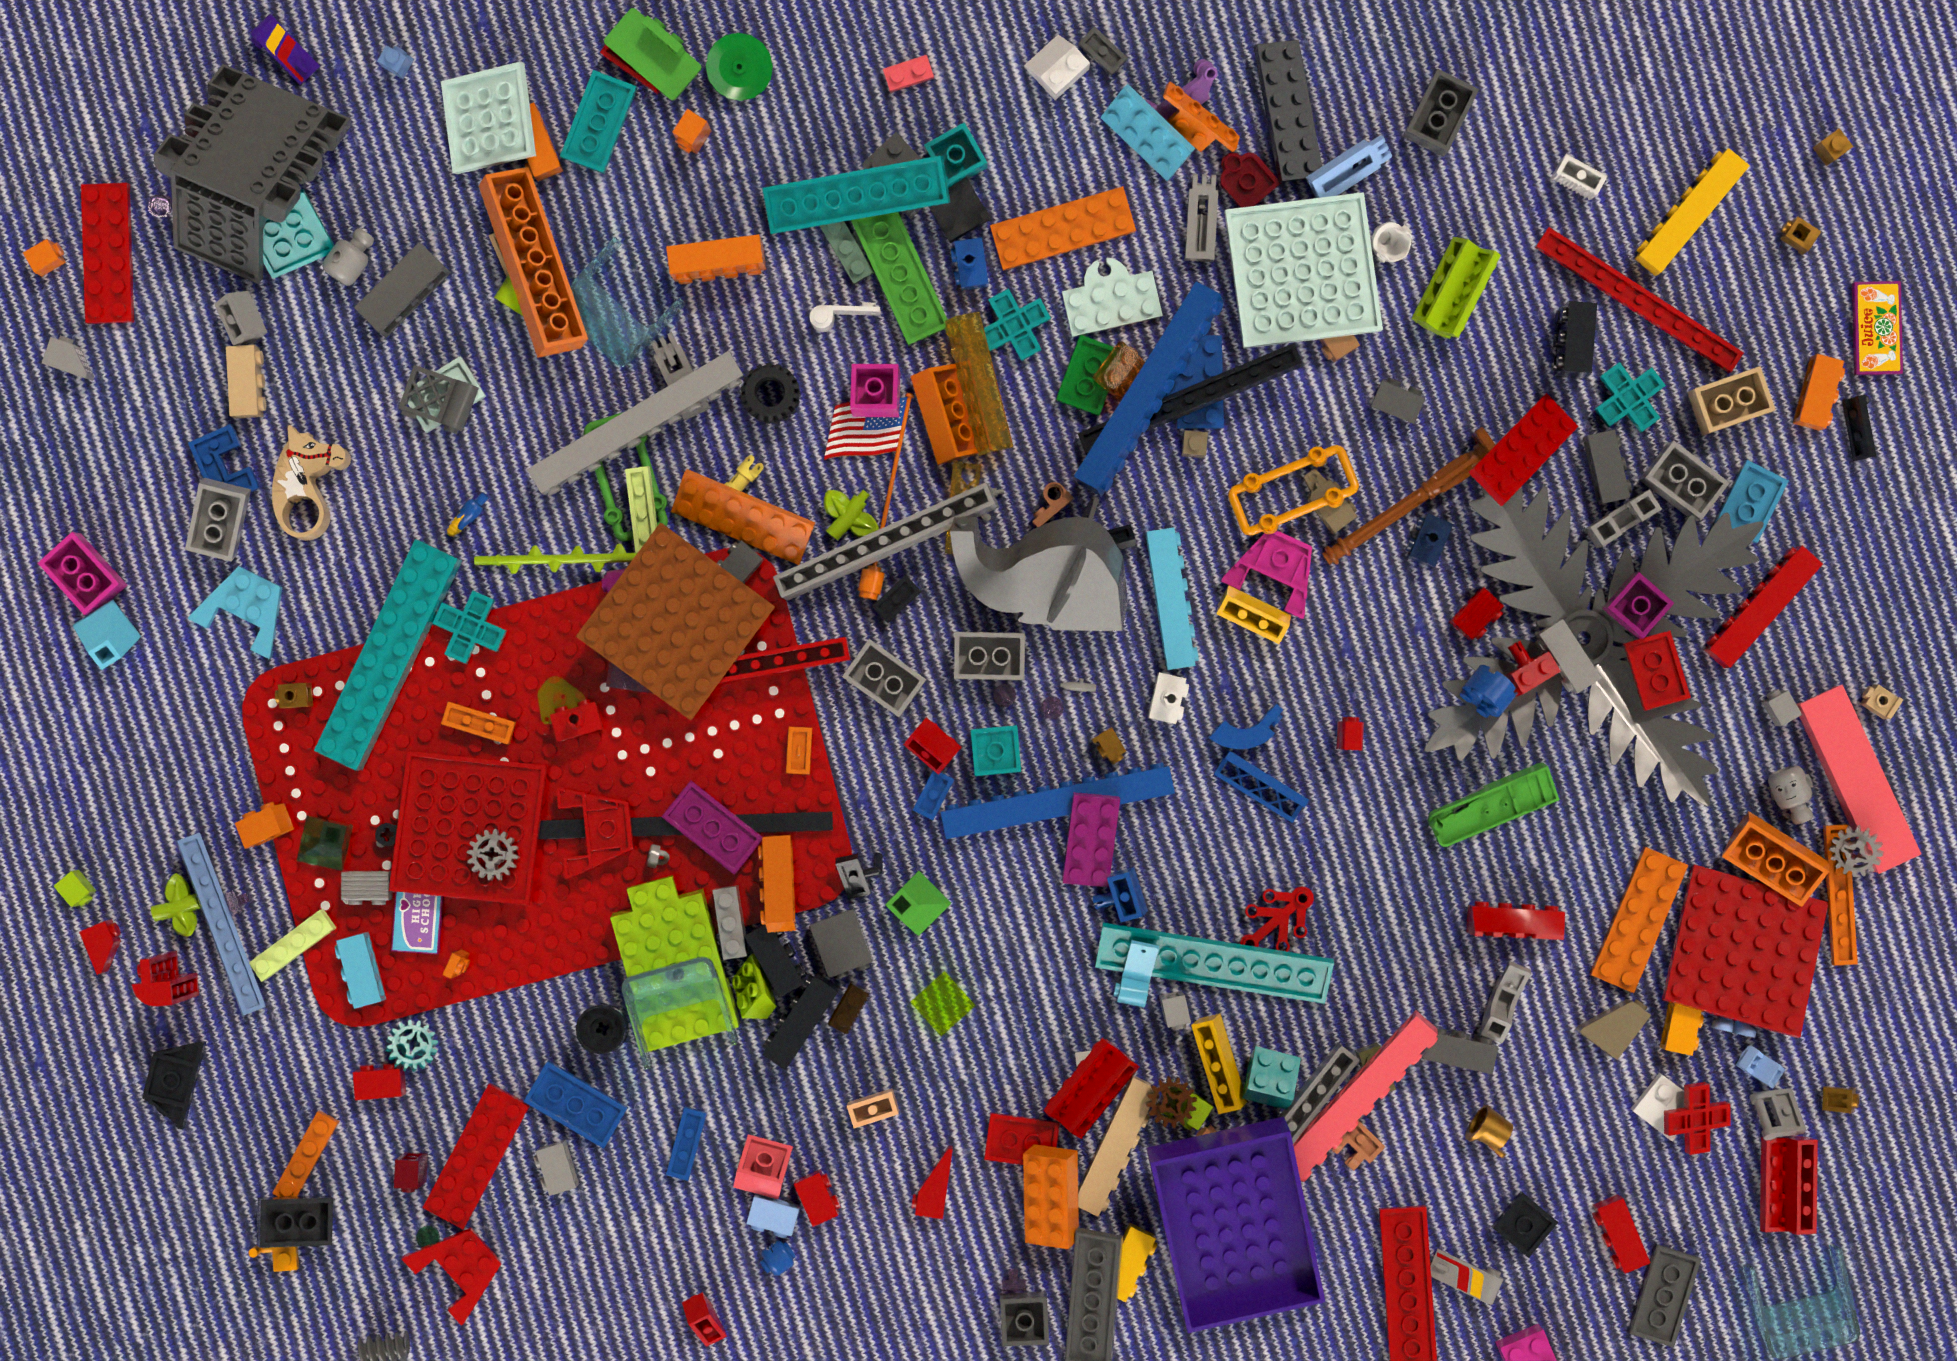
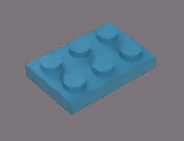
[1714,460,1789,543]

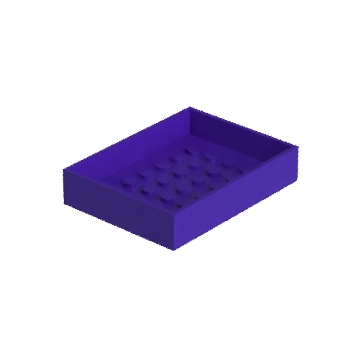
[1146,1117,1325,1333]

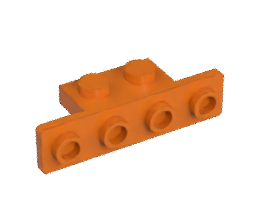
[1163,82,1240,152]

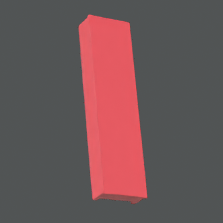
[1796,684,1921,874]

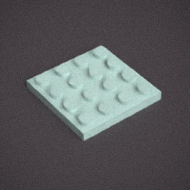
[441,62,536,174]

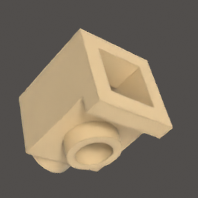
[1860,684,1903,719]

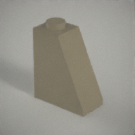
[1575,999,1651,1060]

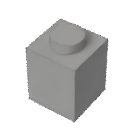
[1762,689,1802,726]

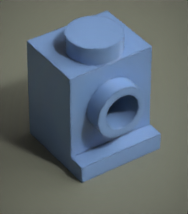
[377,45,414,79]

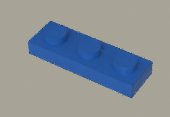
[666,1106,707,1181]

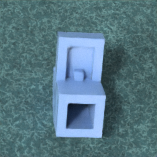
[1736,1046,1785,1089]

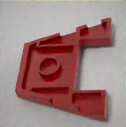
[556,788,634,879]
[402,1228,501,1325]

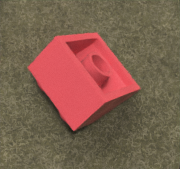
[733,1134,793,1199]

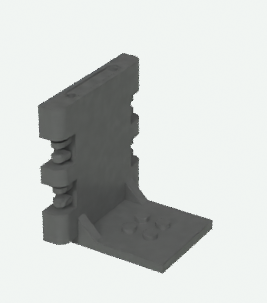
[154,64,351,284]

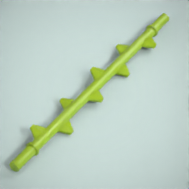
[474,544,637,574]

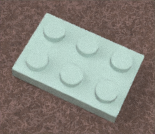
[401,356,486,433]

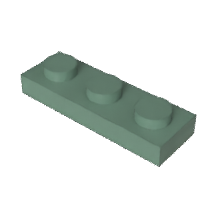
[820,221,874,285]

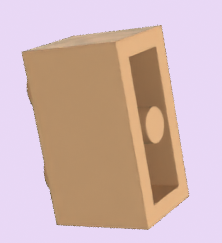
[847,1088,899,1128]

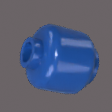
[760,1241,796,1276]

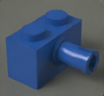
[950,237,989,291]
[1093,867,1148,922]

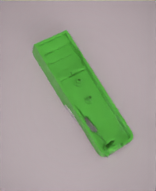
[1427,763,1560,847]

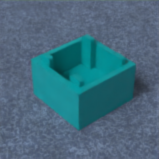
[971,725,1021,776]

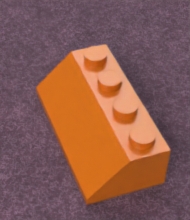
[910,363,988,465]
[1722,811,1830,907]

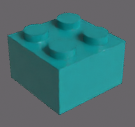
[924,122,987,188]
[1242,1046,1301,1110]

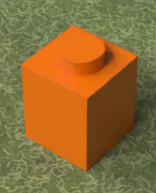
[23,239,66,276]

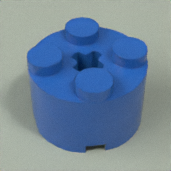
[1460,665,1518,718]

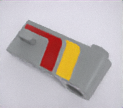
[1430,1249,1504,1305]

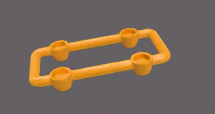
[1228,445,1359,536]

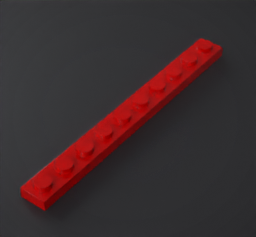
[1535,227,1744,373]

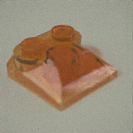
[1093,341,1145,402]

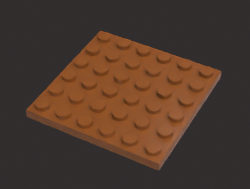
[576,522,775,720]

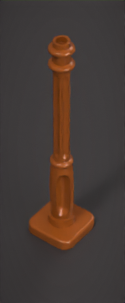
[1322,427,1495,565]

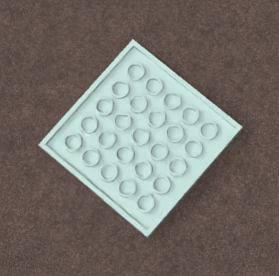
[1225,192,1383,349]

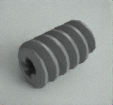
[358,1331,410,1361]

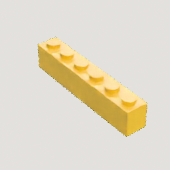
[1634,148,1750,276]

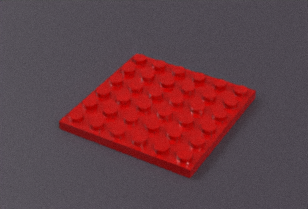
[389,751,547,906]
[1662,864,1829,1038]

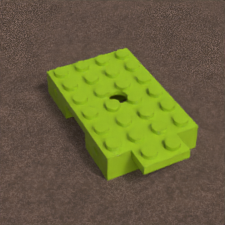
[610,875,740,1052]

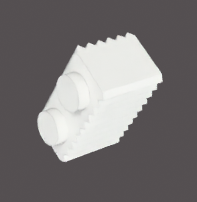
[1551,154,1607,200]

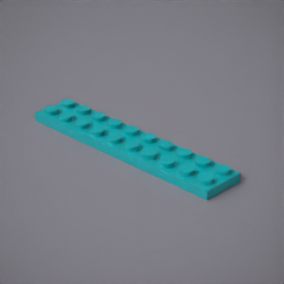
[1095,923,1334,1004]

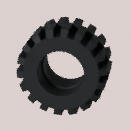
[741,363,801,424]

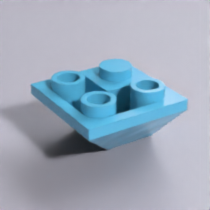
[73,600,141,670]

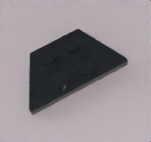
[142,1041,207,1130]

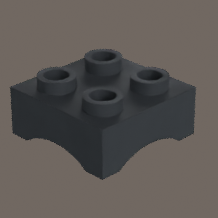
[928,177,990,243]

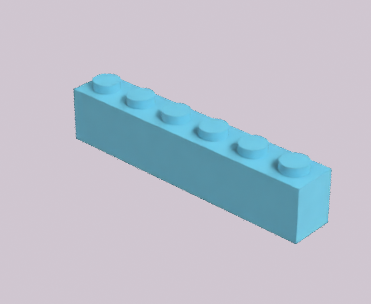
[1145,528,1199,670]

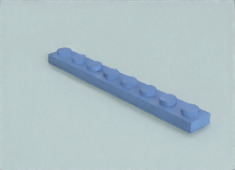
[176,833,266,1016]

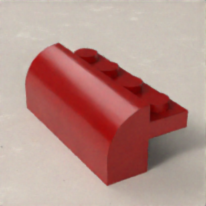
[132,951,199,1006]
[1043,1038,1140,1139]
[1760,1135,1818,1235]

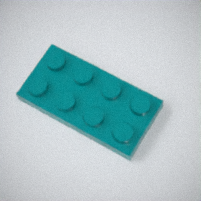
[560,70,637,174]

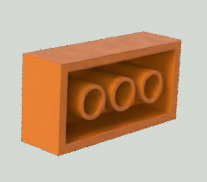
[666,234,766,285]
[1023,1145,1079,1249]

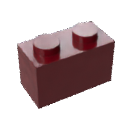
[394,1152,428,1193]

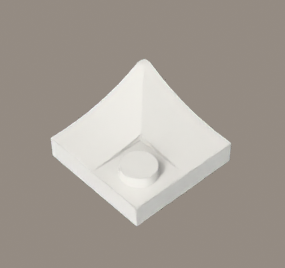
[1631,1072,1684,1141]

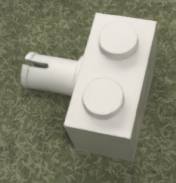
[1148,672,1189,724]

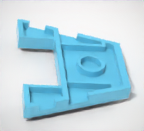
[188,566,282,659]

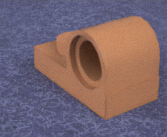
[1032,482,1074,528]

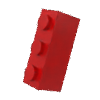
[1592,1194,1651,1274]

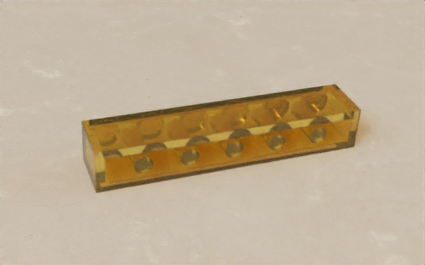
[945,312,1013,456]

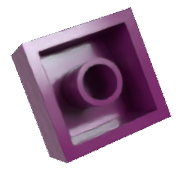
[1602,572,1674,639]

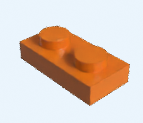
[786,727,813,774]
[443,949,470,979]

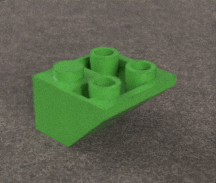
[885,870,951,936]

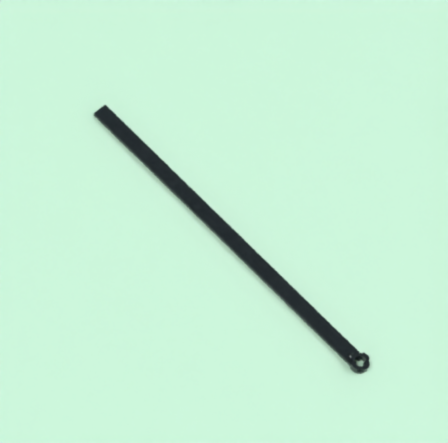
[375,812,833,847]

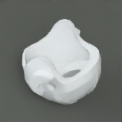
[1371,222,1412,263]

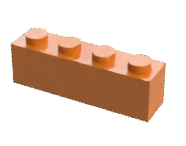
[758,835,796,933]

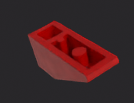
[911,1145,953,1219]

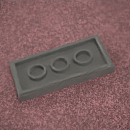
[1628,1243,1701,1348]

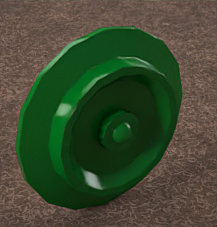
[706,33,773,101]

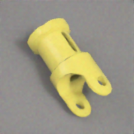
[725,455,764,492]

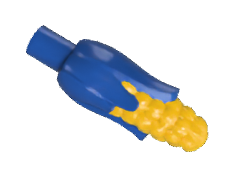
[447,492,489,537]

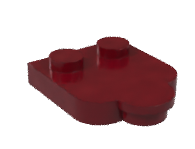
[1220,152,1281,208]

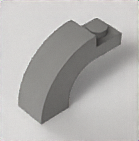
[1481,961,1531,1043]

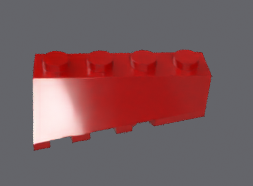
[1466,901,1565,940]

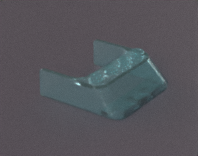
[570,237,686,367]
[622,957,738,1070]
[1743,1244,1860,1359]

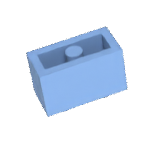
[747,1194,800,1238]

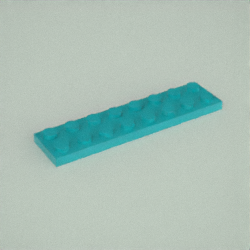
[762,156,951,234]

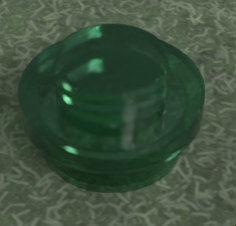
[416,1225,440,1248]

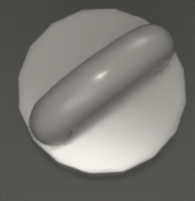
[646,844,670,868]

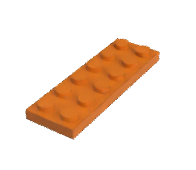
[990,186,1136,271]
[671,469,816,565]
[1589,846,1688,993]

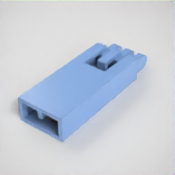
[1306,136,1392,198]

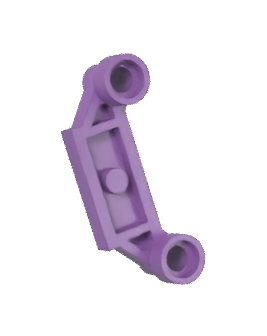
[1145,59,1217,121]

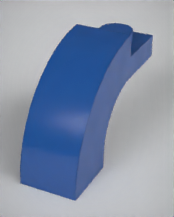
[1208,704,1283,749]

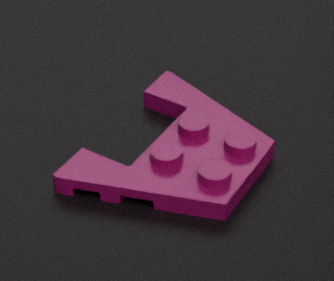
[1220,531,1312,619]

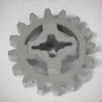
[1830,825,1884,877]
[467,829,520,881]

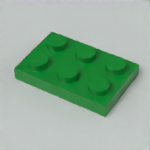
[1056,334,1124,417]

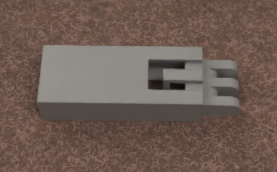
[1184,174,1218,262]
[651,332,711,420]

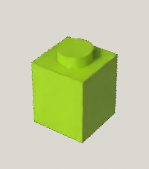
[54,870,96,907]

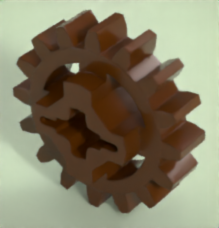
[1146,1076,1197,1128]

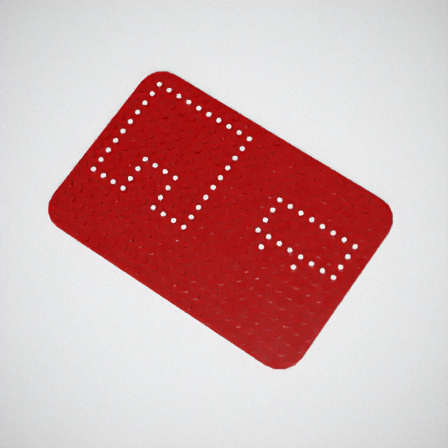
[242,548,852,1027]

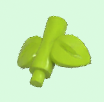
[823,490,879,541]
[151,873,201,937]

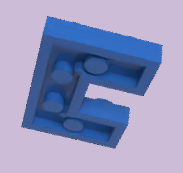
[188,424,260,493]

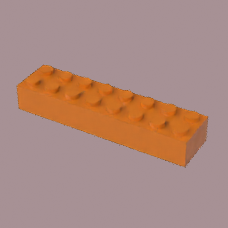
[479,167,588,358]

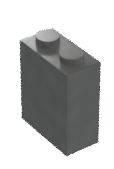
[809,908,873,980]

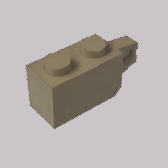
[1303,469,1358,535]

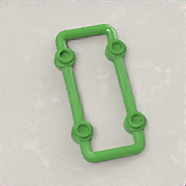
[584,412,668,542]

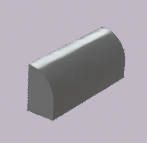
[354,242,451,338]

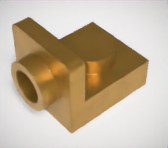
[1822,1086,1859,1113]

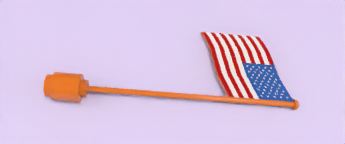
[824,393,914,600]

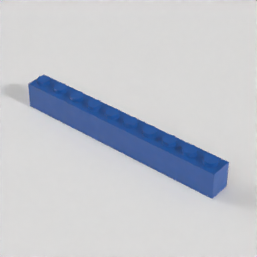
[1074,282,1223,497]
[941,762,1175,839]

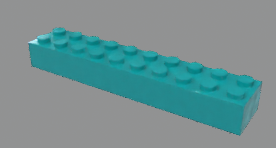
[314,539,463,771]

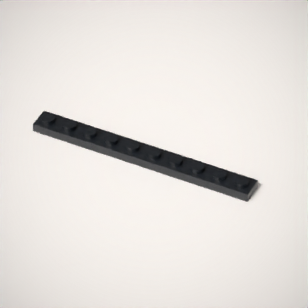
[1078,343,1303,456]

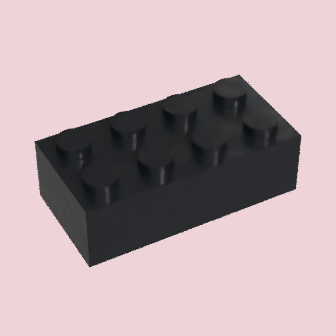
[762,972,840,1070]

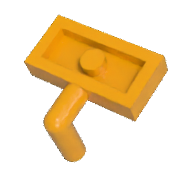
[248,1245,299,1272]

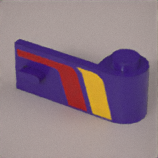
[250,14,320,85]

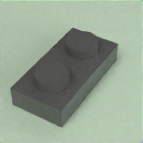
[1078,26,1128,77]

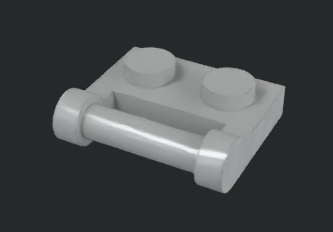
[1749,1088,1806,1140]

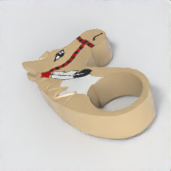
[272,425,351,541]

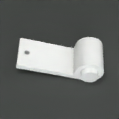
[810,302,881,332]

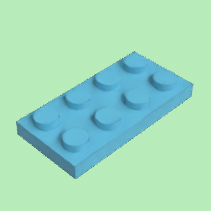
[1100,84,1195,181]

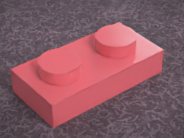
[883,55,934,93]

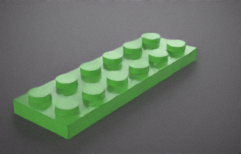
[851,212,950,346]

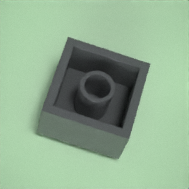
[1000,1291,1049,1347]

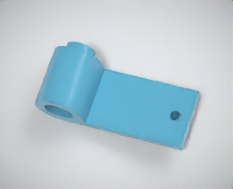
[1113,940,1159,1008]

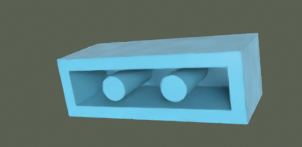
[335,932,386,1009]

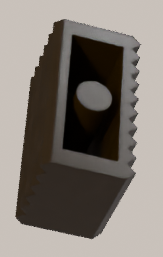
[827,981,871,1034]

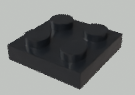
[1491,1191,1559,1258]

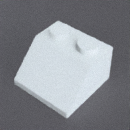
[1024,35,1090,100]

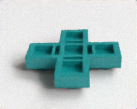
[979,288,1051,362]
[1594,362,1666,433]
[432,590,507,664]

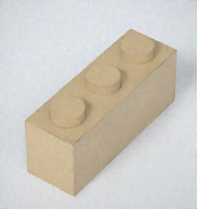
[226,345,266,419]

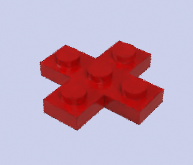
[1664,1082,1731,1155]

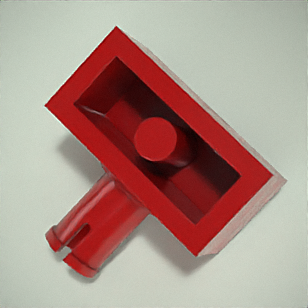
[1505,640,1561,697]
[550,699,604,742]

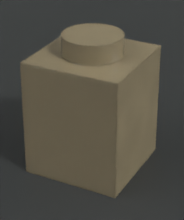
[1181,431,1208,458]

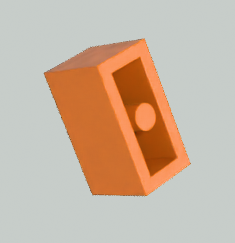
[672,109,712,154]
[235,802,294,849]

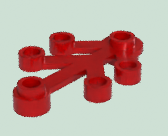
[1239,886,1314,952]

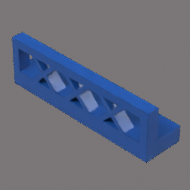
[1214,751,1309,823]

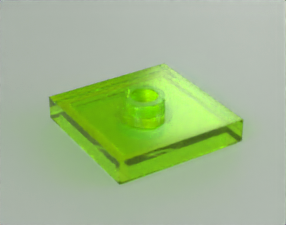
[910,970,976,1036]

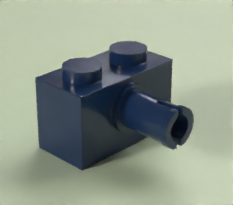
[1405,513,1454,568]

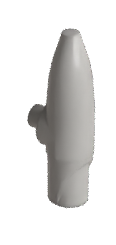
[1060,678,1096,692]

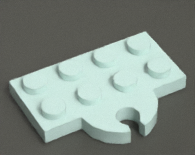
[1062,258,1163,338]

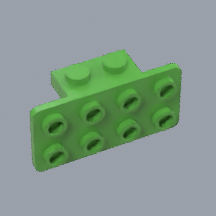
[604,8,702,101]

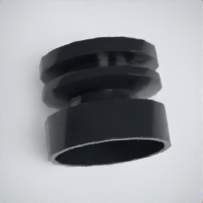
[576,1004,629,1054]

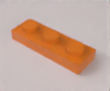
[441,702,516,745]

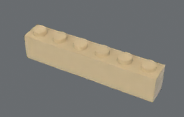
[1078,1075,1160,1216]

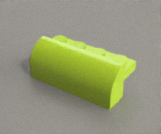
[1411,237,1501,339]

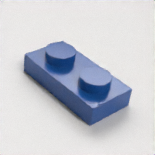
[913,771,954,820]

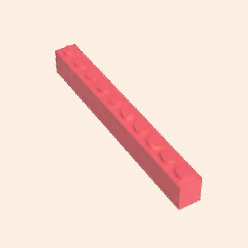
[1293,1010,1438,1182]

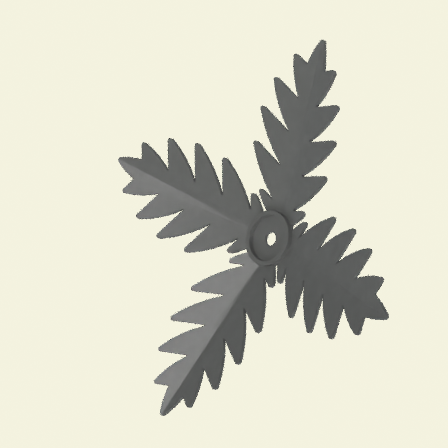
[1424,485,1764,807]

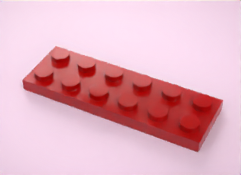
[81,183,134,324]
[1468,393,1579,506]
[422,1083,530,1230]

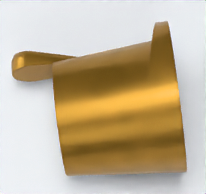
[1465,1105,1513,1158]

